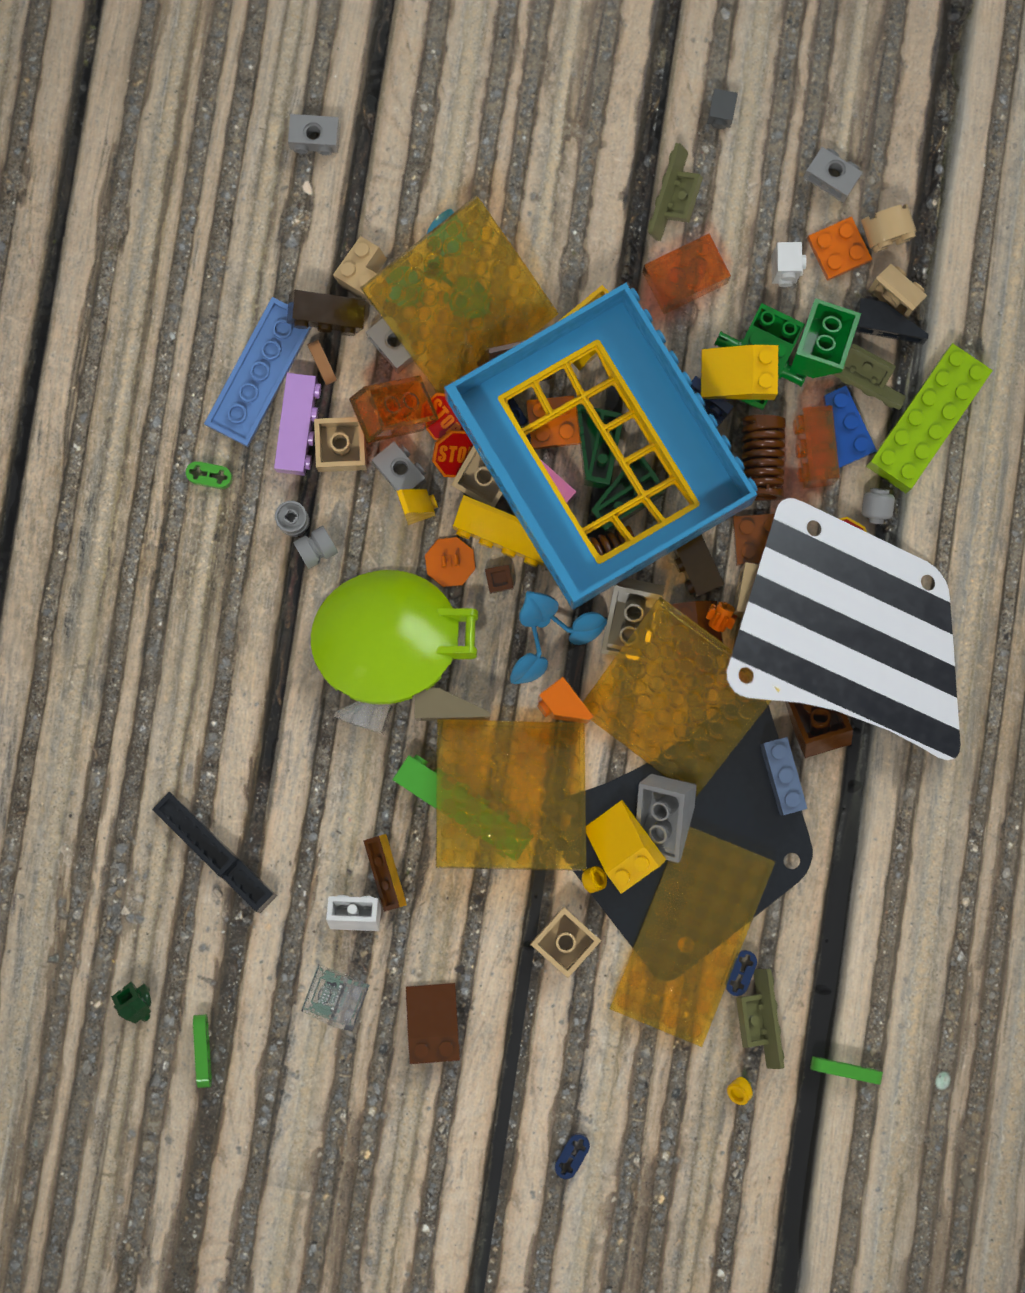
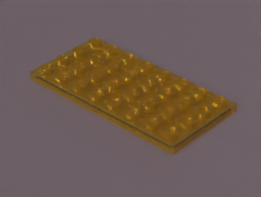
[609,827,775,1047]

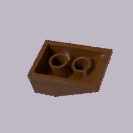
[785,701,853,758]
[406,983,460,1064]

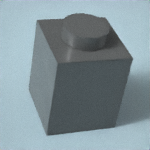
[707,88,738,129]

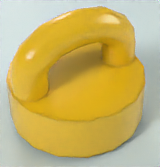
[582,866,607,893]
[727,1077,753,1105]

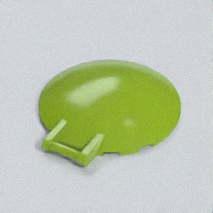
[311,570,478,704]

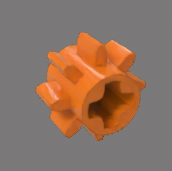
[706,601,738,632]

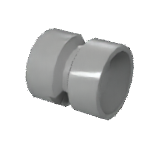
[275,501,310,537]
[293,526,339,569]

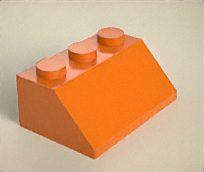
[537,677,593,724]

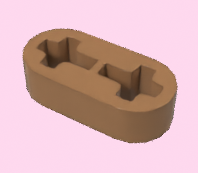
[307,339,337,385]

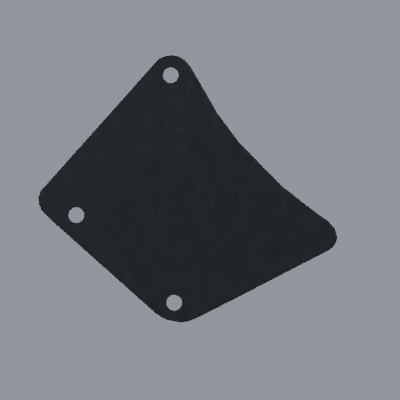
[541,692,813,981]

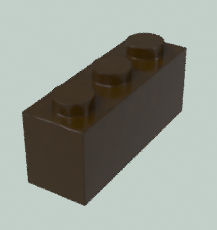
[287,290,366,336]
[674,534,724,599]

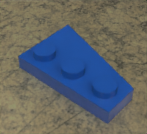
[823,386,877,472]

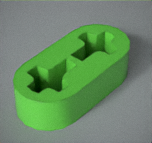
[186,462,233,489]

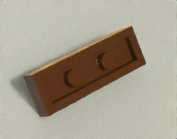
[363,834,407,912]

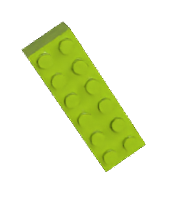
[866,343,993,494]

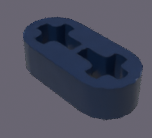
[725,950,757,996]
[555,1133,590,1179]

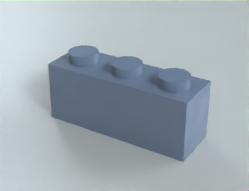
[760,737,808,816]

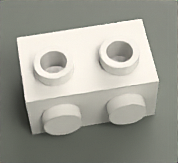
[771,242,806,287]
[326,895,381,931]

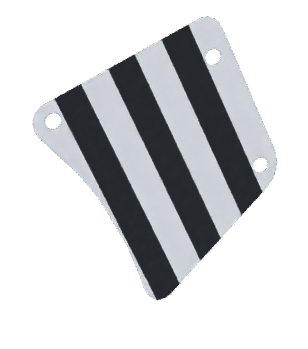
[727,498,961,760]

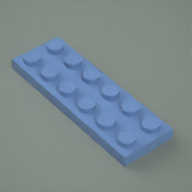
[204,297,312,447]

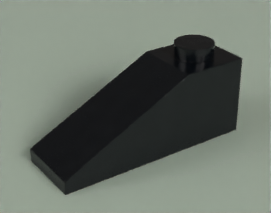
[856,296,929,344]

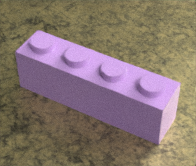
[274,373,321,476]

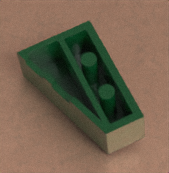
[576,404,623,490]
[590,450,666,535]

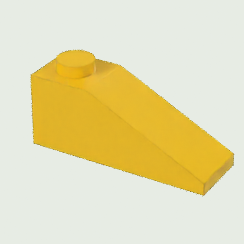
[397,489,438,525]

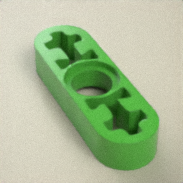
[193,1014,212,1088]
[810,1056,883,1085]

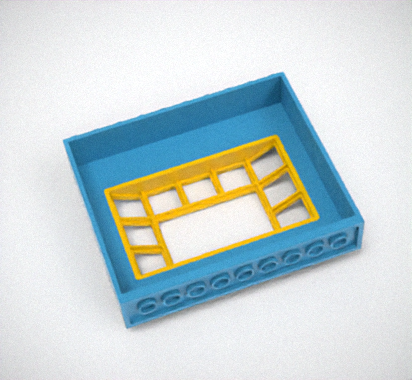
[444,283,758,610]

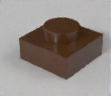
[485,564,514,594]

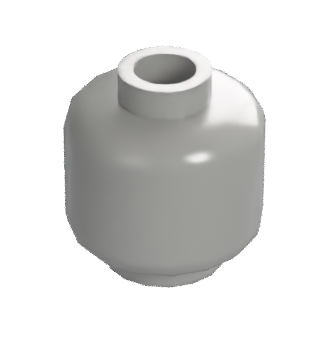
[862,488,895,524]

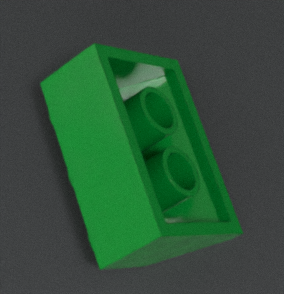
[790,298,861,378]

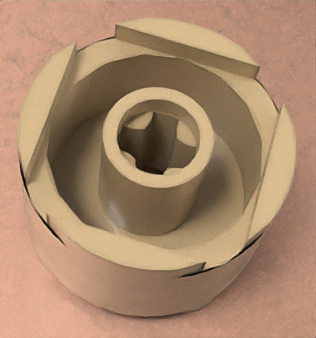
[861,204,917,253]

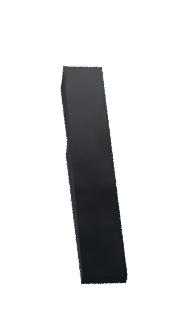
[152,792,278,913]

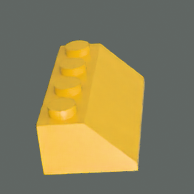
[453,495,544,567]

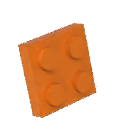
[807,216,872,281]
[526,395,580,449]

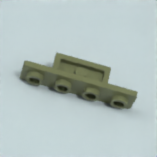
[648,143,703,241]
[832,343,906,410]
[736,968,784,1069]

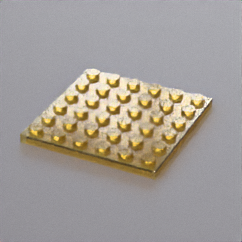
[360,196,559,393]
[583,597,780,798]
[436,719,586,871]

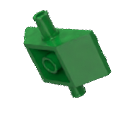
[714,303,807,411]

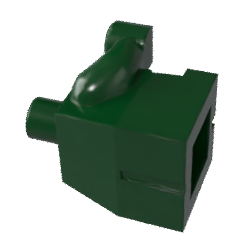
[111,982,151,1024]

